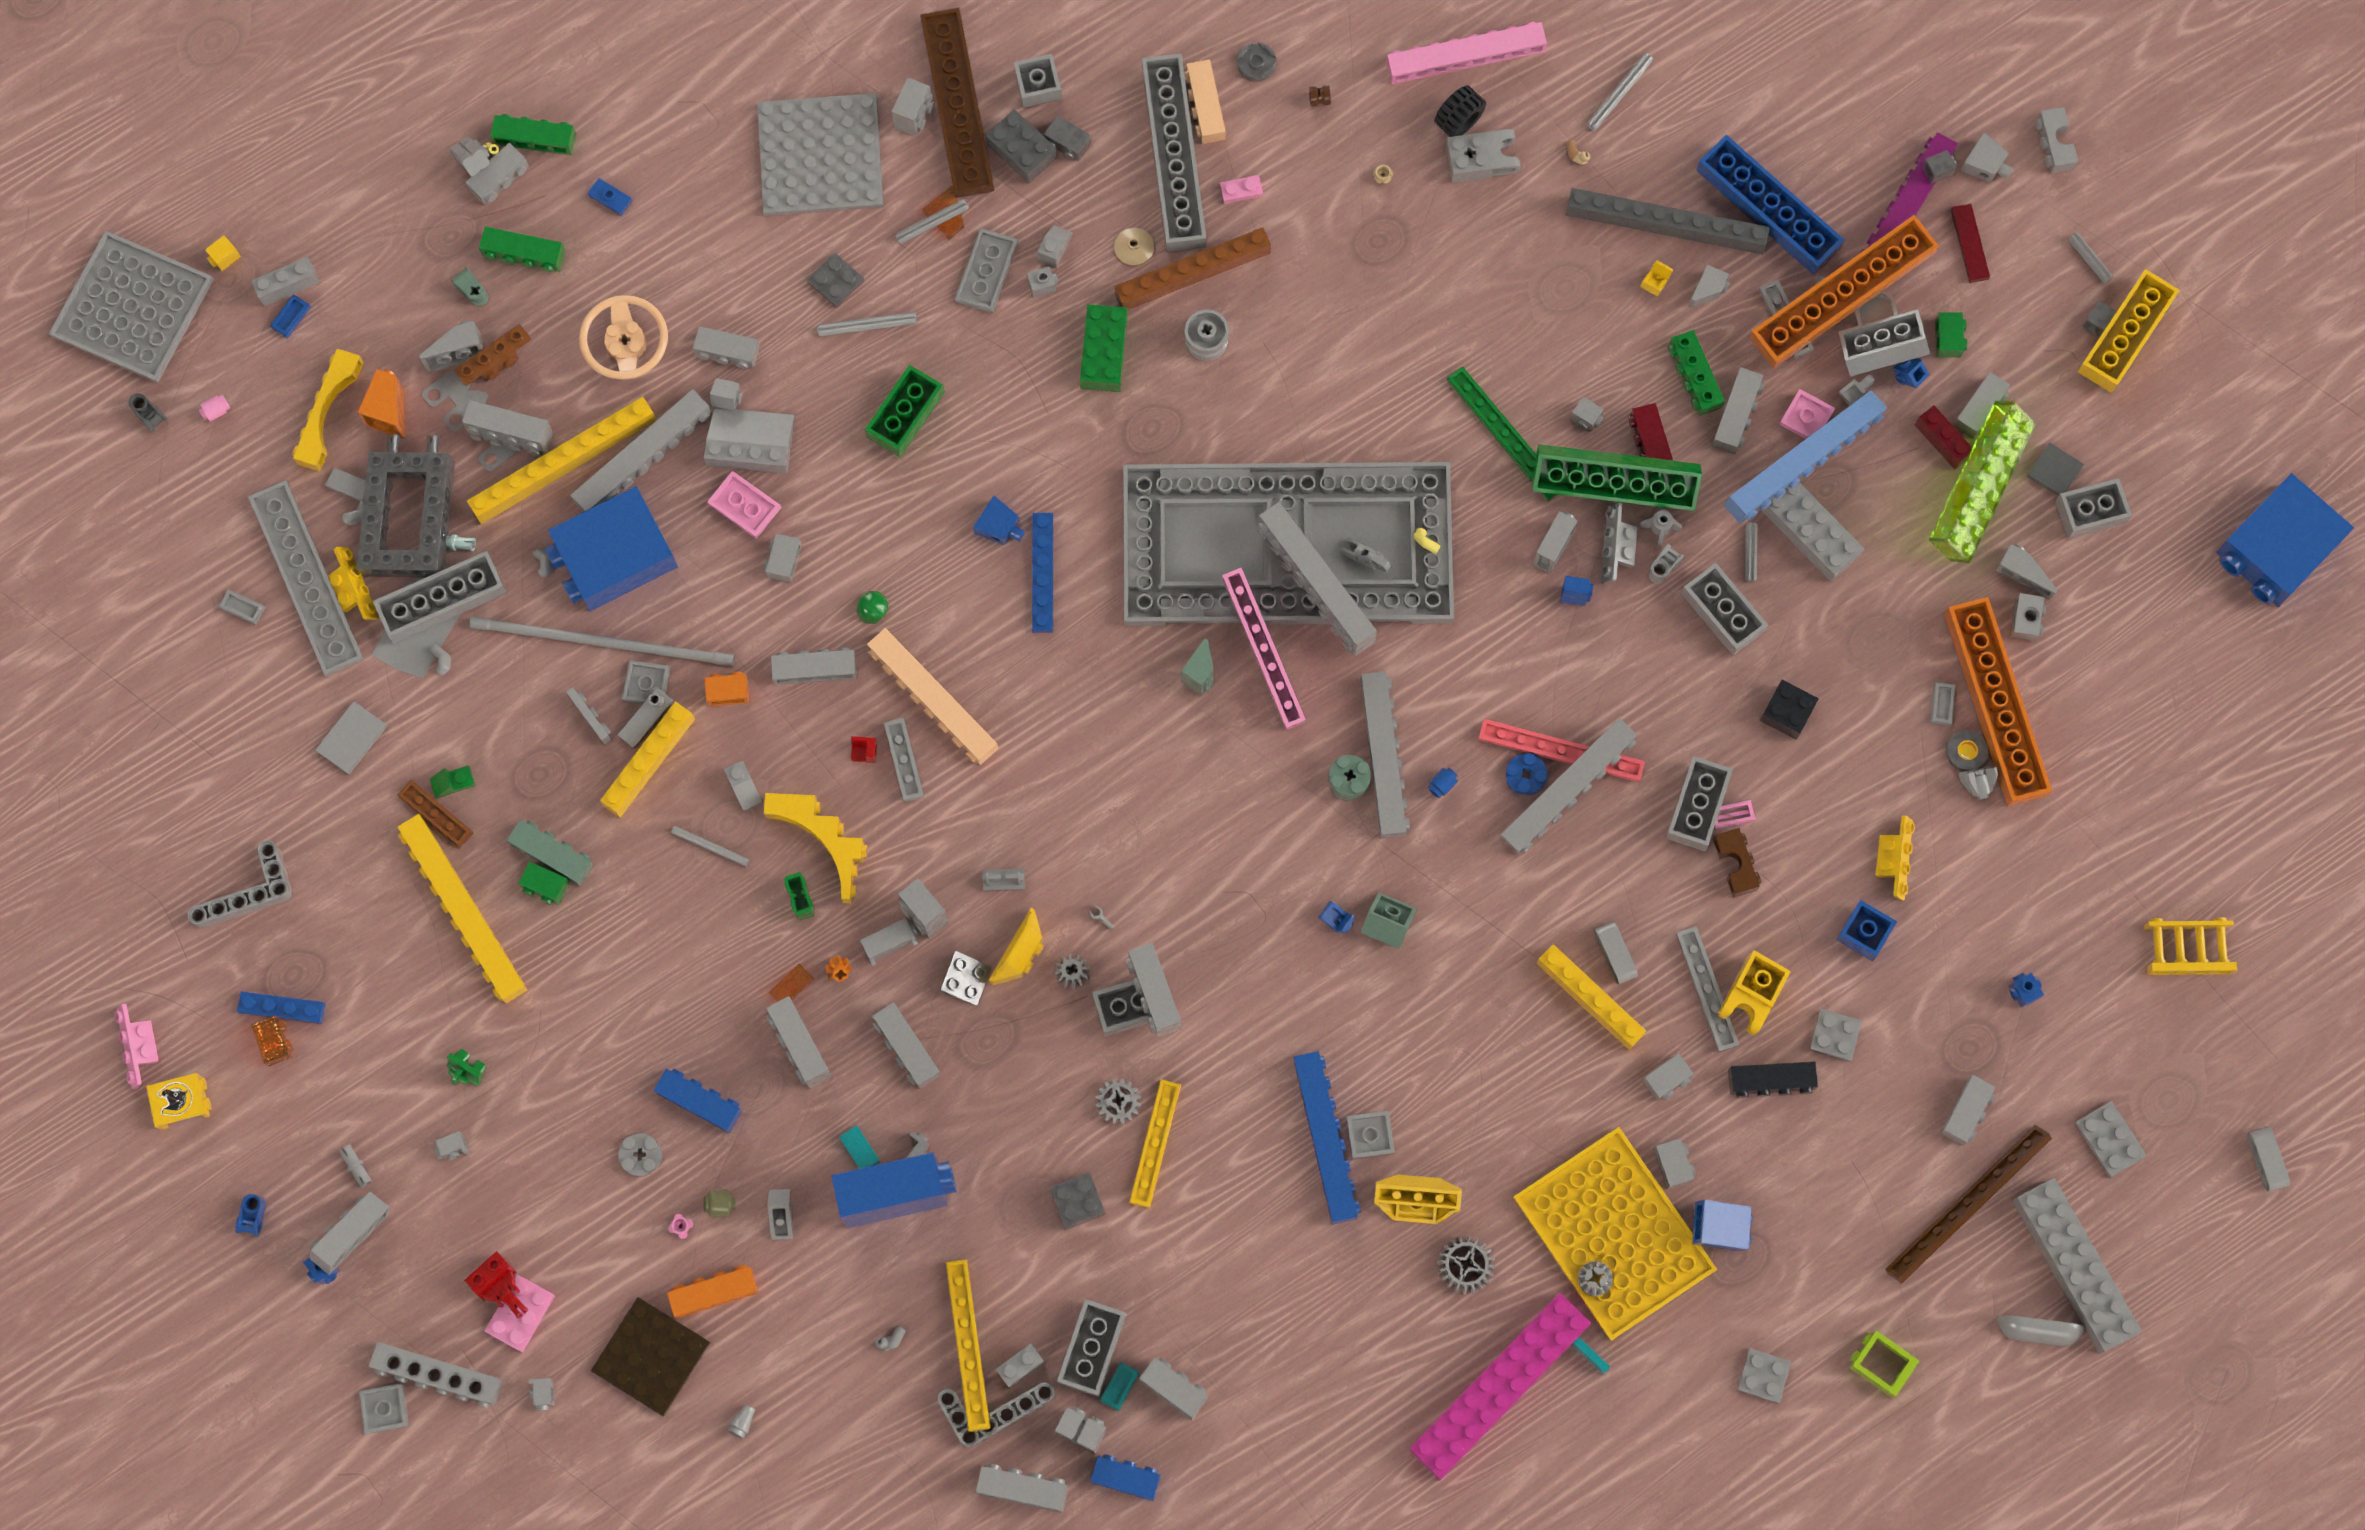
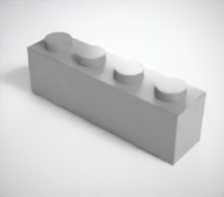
[1712,367,1765,454]
[771,648,857,685]
[872,1002,941,1089]
[310,1192,389,1275]

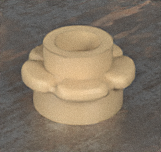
[1373,165,1393,184]

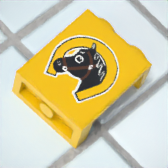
[146,1073,212,1130]

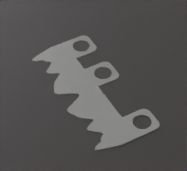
[422,370,516,471]

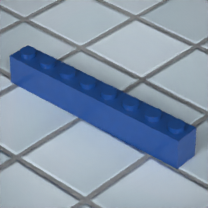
[1293,1051,1361,1225]

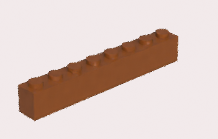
[1115,227,1271,310]

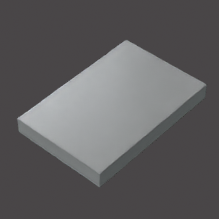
[315,701,387,775]

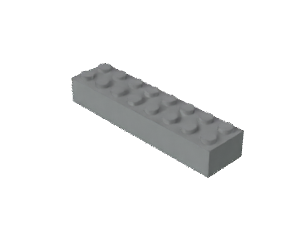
[1258,502,1377,656]
[2012,1178,2142,1354]

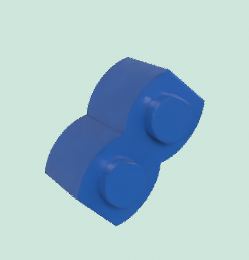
[1560,575,1594,606]

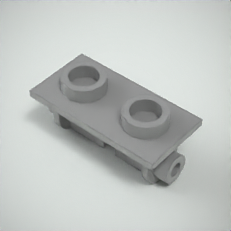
[982,869,1025,891]

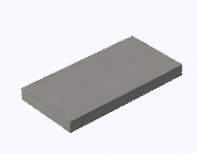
[955,228,1018,313]

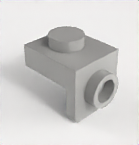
[907,1131,929,1158]

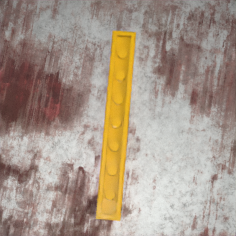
[946,1259,990,1432]

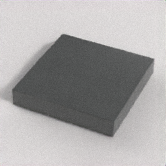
[2027,442,2084,496]

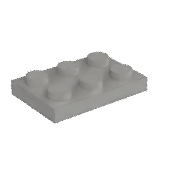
[2074,1101,2147,1178]

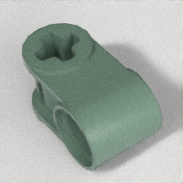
[451,268,488,307]

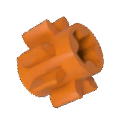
[825,955,852,982]

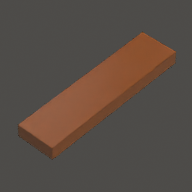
[397,780,473,848]

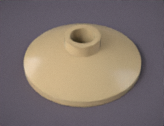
[1114,228,1154,266]

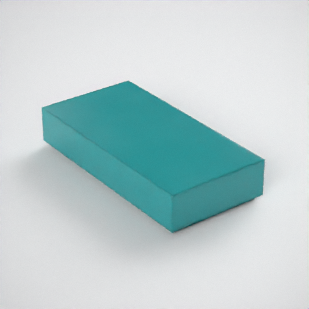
[839,1125,880,1169]
[1571,1337,1610,1375]
[1100,1362,1139,1411]

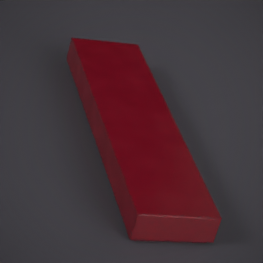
[1951,203,1990,283]

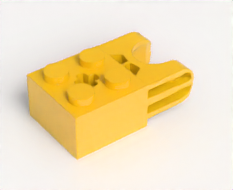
[1718,950,1791,1036]

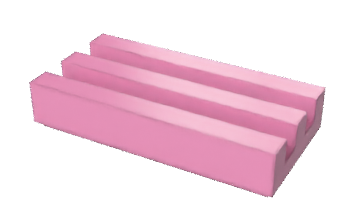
[1714,800,1756,830]

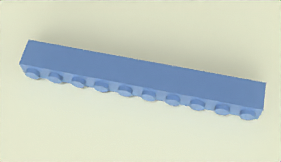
[1724,390,1887,523]

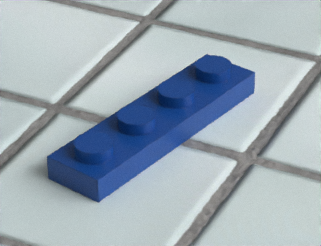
[237,991,325,1024]

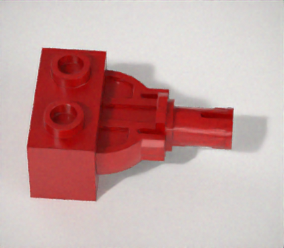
[464,1251,528,1319]

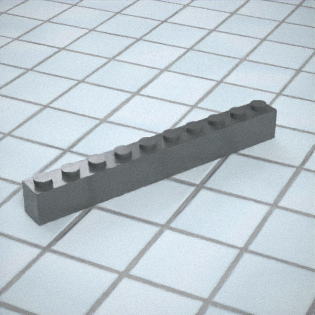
[1566,188,1770,255]

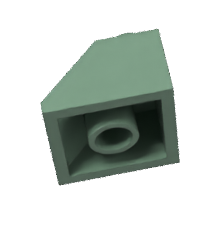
[1181,638,1214,696]
[1361,892,1417,949]

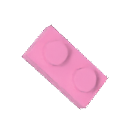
[1220,175,1263,204]

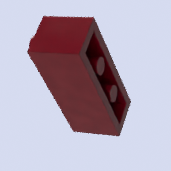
[1628,403,1673,460]
[1915,405,1975,470]

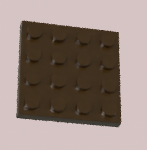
[591,1297,711,1417]

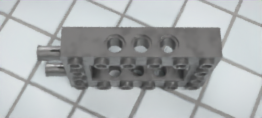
[357,434,455,577]

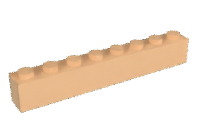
[867,628,998,765]

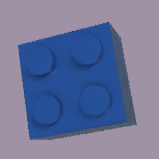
[1836,900,1897,961]

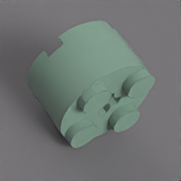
[1328,755,1371,801]

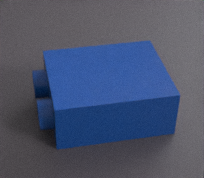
[2216,473,2354,607]
[544,486,678,611]
[831,1152,957,1228]

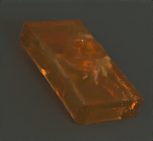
[769,963,814,1002]

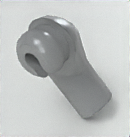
[876,1326,906,1351]

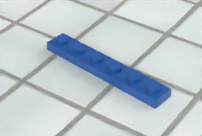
[1032,513,1053,633]

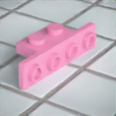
[115,1003,159,1090]

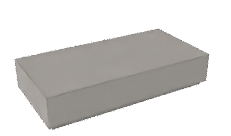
[325,468,366,501]
[219,589,266,625]
[1930,682,1956,726]

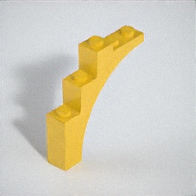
[764,793,867,904]

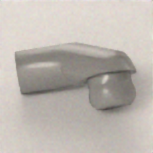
[342,500,364,525]
[533,548,553,578]
[430,644,451,675]

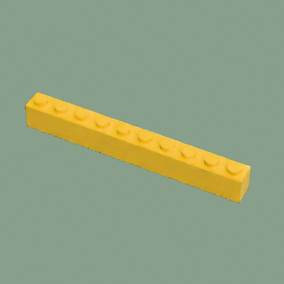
[467,397,657,525]
[398,814,528,1004]

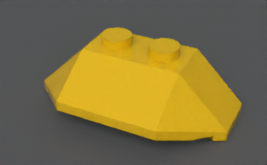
[989,908,1044,986]
[1374,1174,1462,1224]

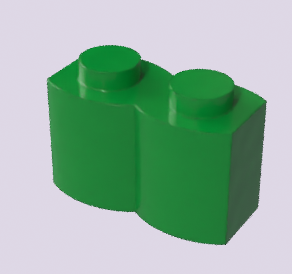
[784,872,815,921]

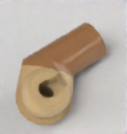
[1565,140,1590,165]

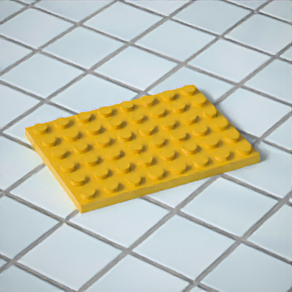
[1513,1127,1717,1342]

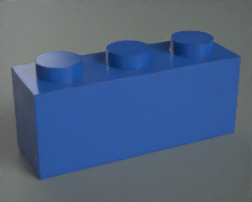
[1090,1454,1161,1501]

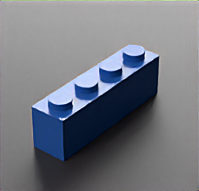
[653,1068,742,1134]

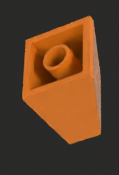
[358,369,405,439]

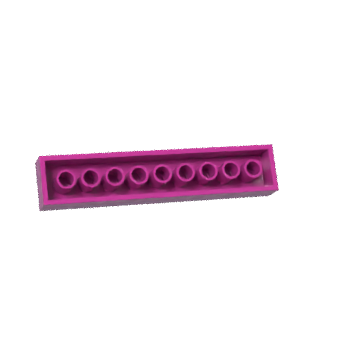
[1409,1293,1591,1481]

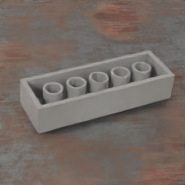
[1760,482,1864,582]
[373,551,507,644]

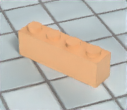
[1184,59,1226,144]

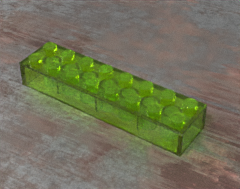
[1929,401,2036,563]

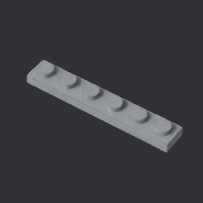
[1676,926,1740,1053]

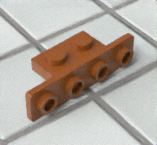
[454,324,531,386]

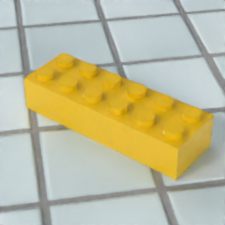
[2077,269,2180,393]

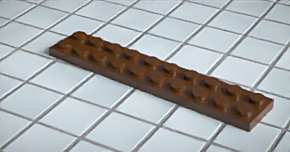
[920,7,994,198]

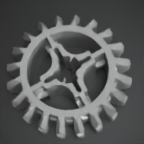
[1437,1236,1496,1294]

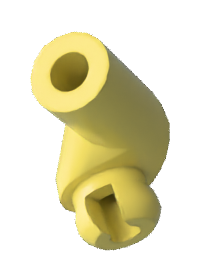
[482,142,500,157]
[1413,528,1440,554]

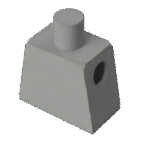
[1961,133,2013,182]

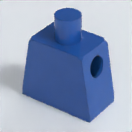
[973,495,1025,545]

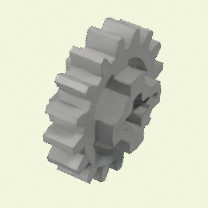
[1096,1078,1141,1125]

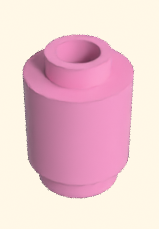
[199,394,231,422]

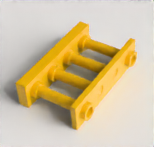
[2144,917,2237,975]

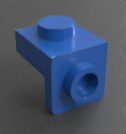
[1318,900,1356,934]

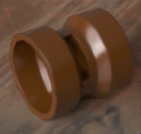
[1309,85,1331,107]

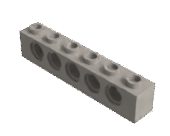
[369,1342,504,1408]

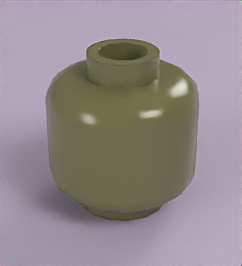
[704,1190,736,1218]

